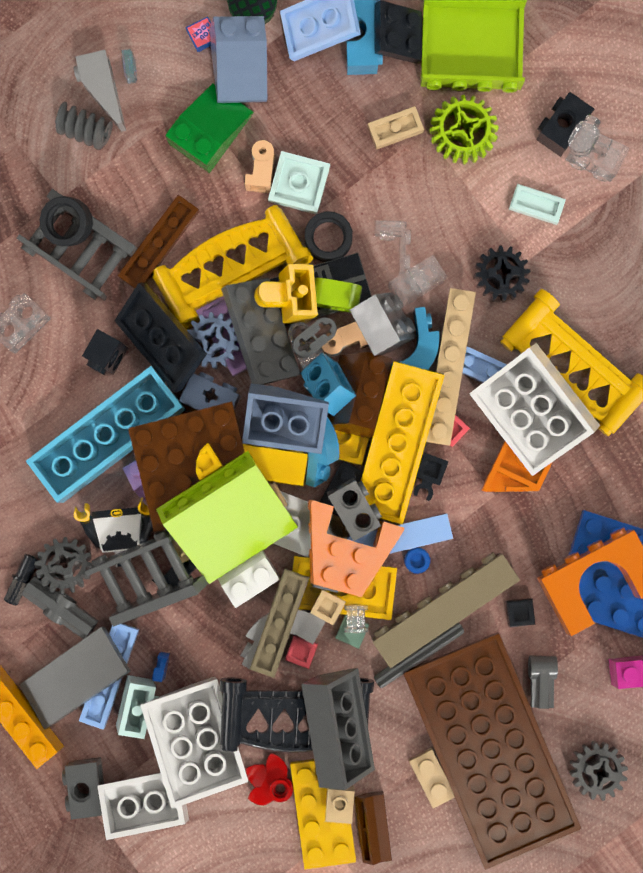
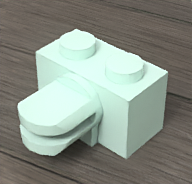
[116,675,159,739]

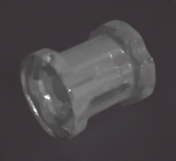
[344,605,368,633]

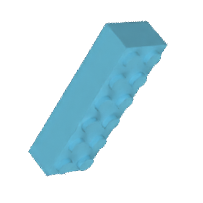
[26,366,186,503]

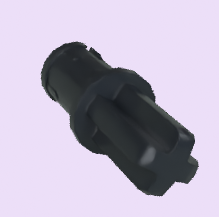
[4,553,40,606]

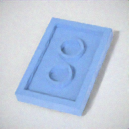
[280,0,361,61]

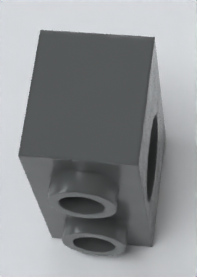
[62,757,104,820]

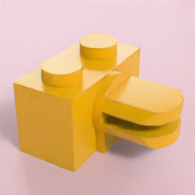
[254,264,318,323]

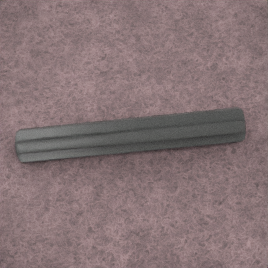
[374,622,464,688]

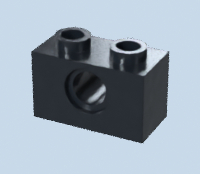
[536,92,595,157]

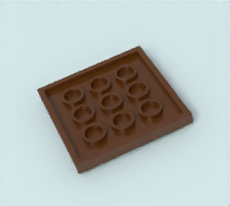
[128,401,245,532]

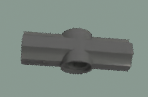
[21,576,98,639]

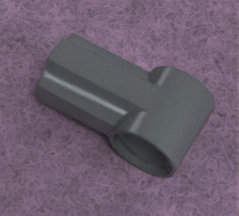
[528,655,558,709]

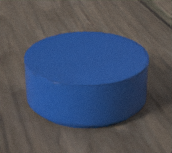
[404,547,430,574]

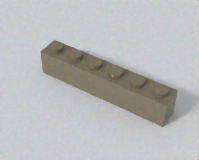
[372,552,520,668]

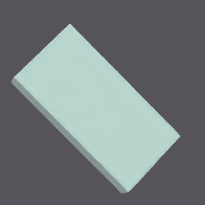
[509,184,566,225]

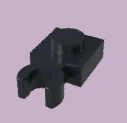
[413,452,449,501]

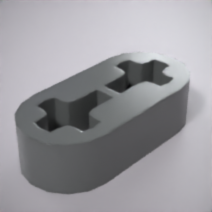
[292,317,337,358]

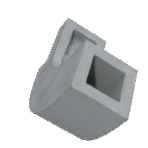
[240,609,326,669]

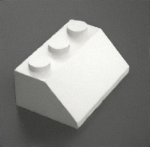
[98,773,189,840]

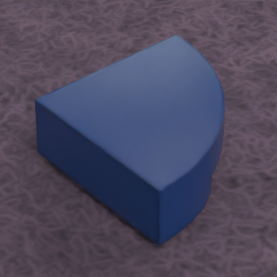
[152,652,170,682]

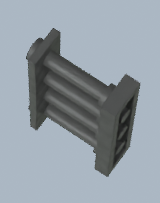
[16,189,137,301]
[85,529,208,627]

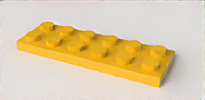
[361,361,445,524]

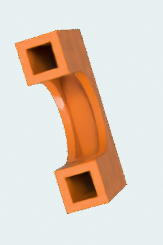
[537,528,643,636]

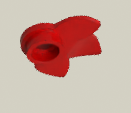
[246,753,293,806]

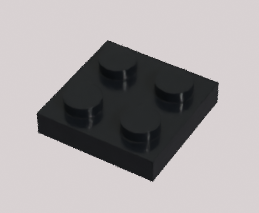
[375,0,422,64]

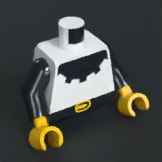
[74,497,153,567]

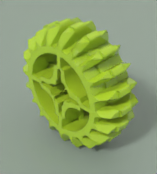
[429,94,499,165]

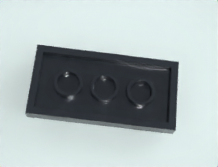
[114,282,207,392]

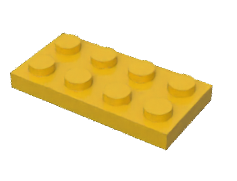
[292,556,397,620]
[290,759,356,870]

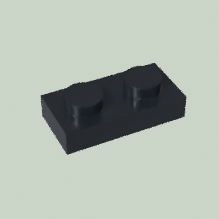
[320,461,363,517]

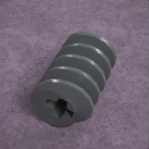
[55,101,113,150]

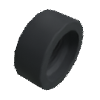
[39,196,93,246]
[305,211,353,262]

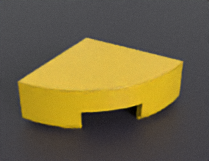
[196,443,223,481]

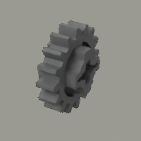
[35,537,93,594]
[569,741,628,801]

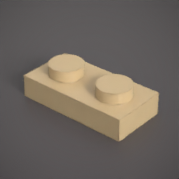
[367,106,424,150]
[408,748,455,808]

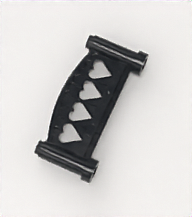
[220,677,374,752]

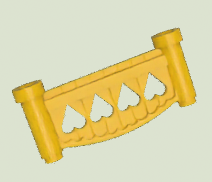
[153,205,313,330]
[500,288,643,437]

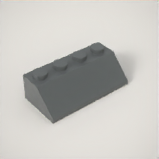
[302,668,375,790]

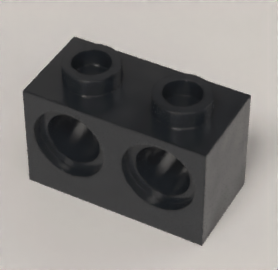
[82,329,129,375]

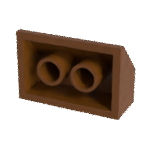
[327,352,392,439]

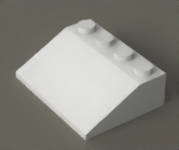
[469,343,600,476]
[140,677,248,809]

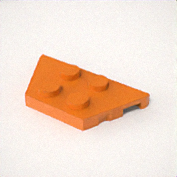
[481,440,553,492]

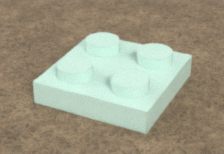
[268,151,330,214]

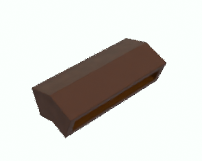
[355,791,392,865]

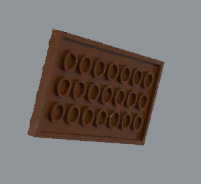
[403,632,582,870]

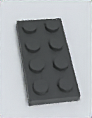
[221,278,301,385]

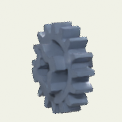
[187,312,241,369]

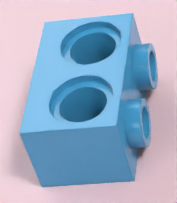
[301,352,356,416]

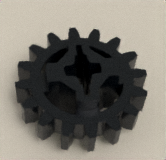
[474,245,531,302]

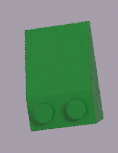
[165,83,254,174]

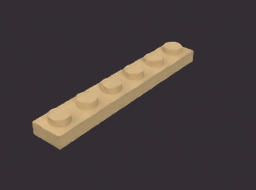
[426,288,476,446]

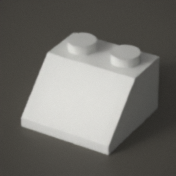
[218,550,281,608]

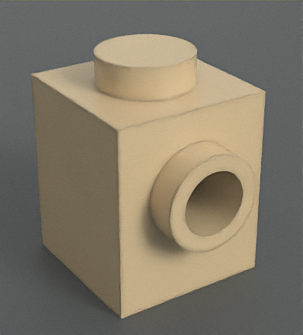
[325,785,355,824]

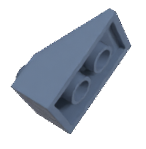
[209,16,267,103]
[242,383,329,454]

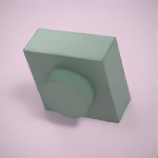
[335,615,369,649]

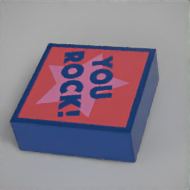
[185,16,211,52]

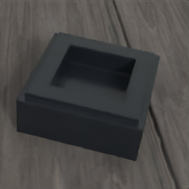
[506,598,536,627]

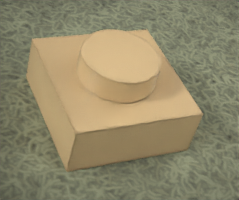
[310,589,346,625]

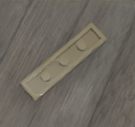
[250,569,309,678]

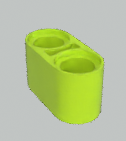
[314,278,362,313]

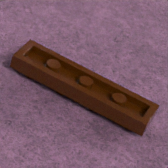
[118,194,200,289]

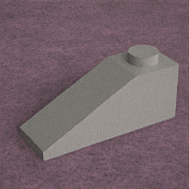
[73,50,126,132]

